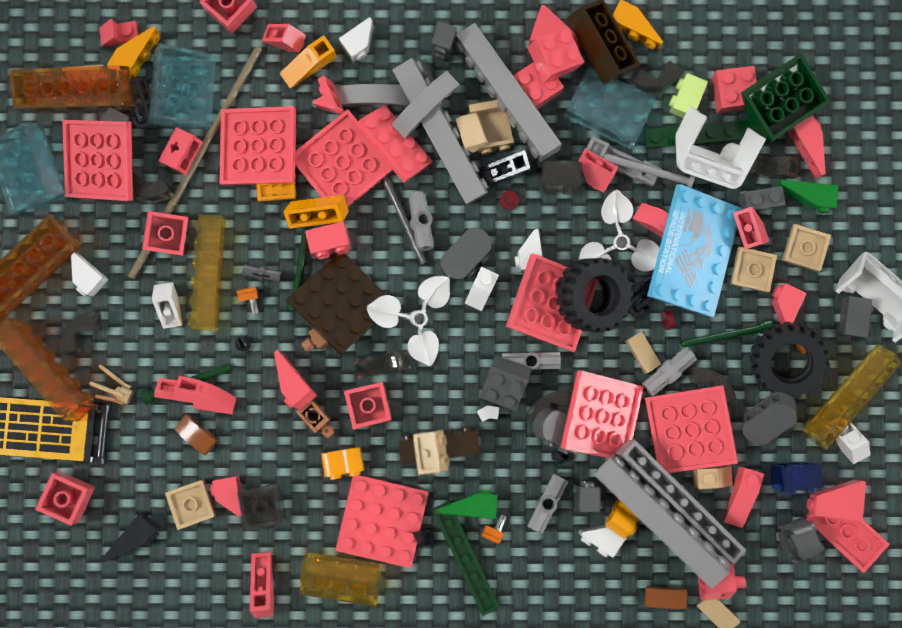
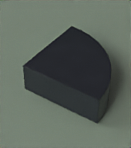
[413,527,435,547]

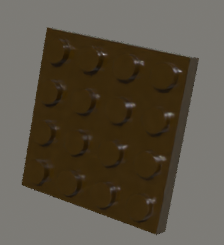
[286,254,386,356]

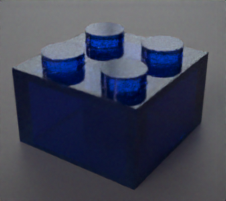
[770,462,824,494]

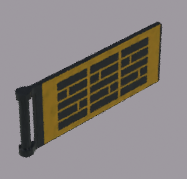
[0,397,112,463]

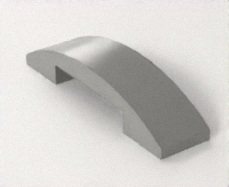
[392,71,460,139]
[336,84,410,107]
[586,136,662,186]

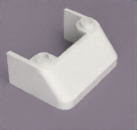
[675,106,766,189]
[836,252,902,343]

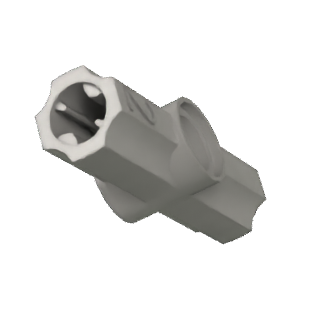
[408,191,434,251]
[642,347,697,396]
[502,352,561,370]
[527,474,568,534]

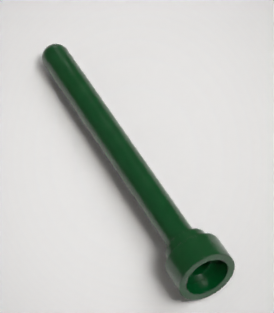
[286,226,311,312]
[681,318,773,347]
[141,364,232,405]

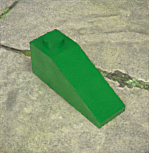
[775,180,838,213]
[434,490,498,519]

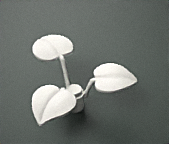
[579,190,660,271]
[367,276,450,366]

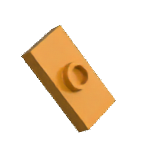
[256,183,297,202]

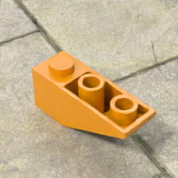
[613,0,663,50]
[107,26,161,80]
[280,35,337,89]

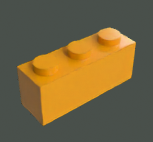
[283,195,349,229]

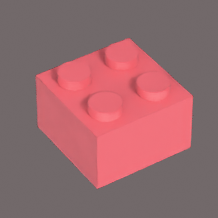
[199,0,257,34]
[528,27,584,83]
[513,62,564,109]
[711,66,757,114]
[142,211,188,256]
[305,222,352,260]
[344,382,392,429]
[35,471,95,526]

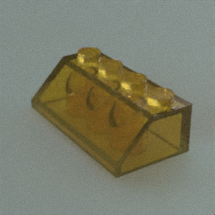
[300,552,383,607]

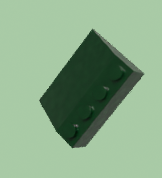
[741,53,831,145]

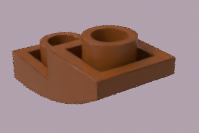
[175,414,218,455]
[645,585,688,609]

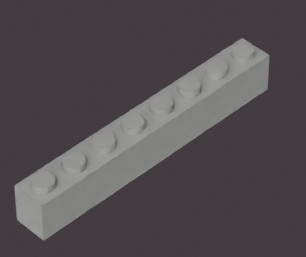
[455,23,561,162]
[393,58,489,204]
[615,440,746,565]
[594,454,730,589]

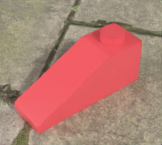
[787,115,826,179]
[274,350,317,411]
[723,467,764,528]
[250,552,274,618]

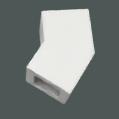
[477,405,499,422]

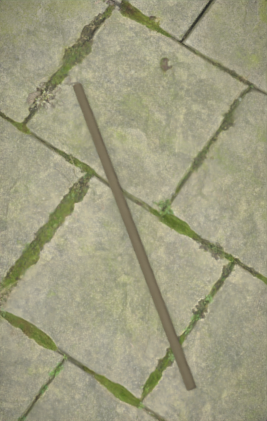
[128,45,263,279]

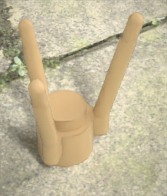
[89,365,134,405]

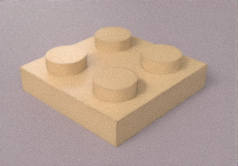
[782,224,831,272]
[730,247,777,293]
[165,479,216,530]

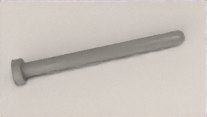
[604,154,695,188]

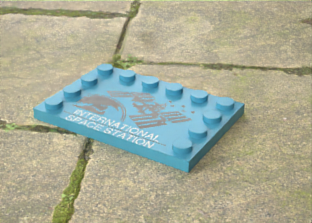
[647,184,742,318]

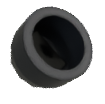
[235,336,251,351]
[551,447,568,464]

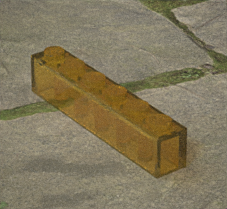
[188,214,226,332]
[802,344,901,450]

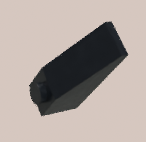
[477,150,539,186]
[100,512,161,563]

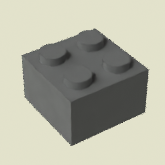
[479,355,531,411]

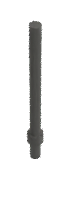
[382,175,428,265]

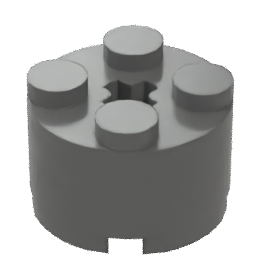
[778,518,824,563]

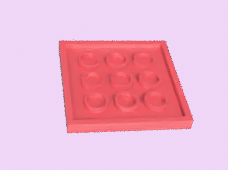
[220,106,296,186]
[295,109,393,207]
[62,120,133,201]
[506,253,599,352]
[561,370,644,458]
[645,385,738,473]
[335,475,429,568]

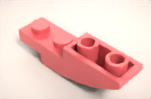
[154,376,236,414]

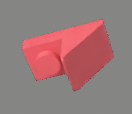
[99,19,139,47]
[312,76,344,115]

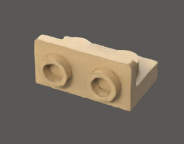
[413,430,449,475]

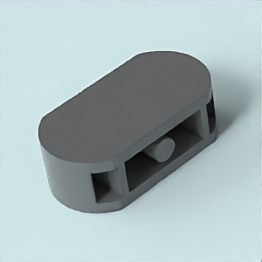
[441,228,491,281]
[743,392,797,444]
[533,408,582,455]

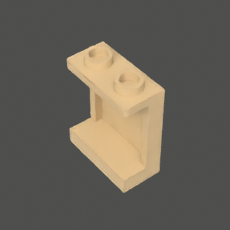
[468,100,515,155]

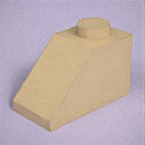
[692,466,733,489]

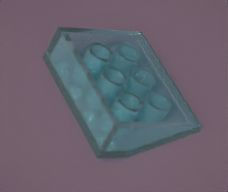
[148,43,216,129]
[564,66,656,149]
[0,122,65,215]

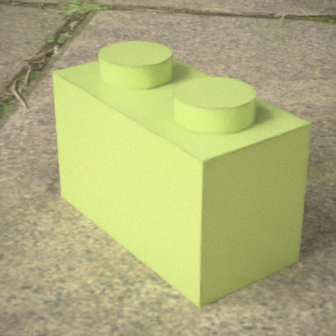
[669,73,708,118]

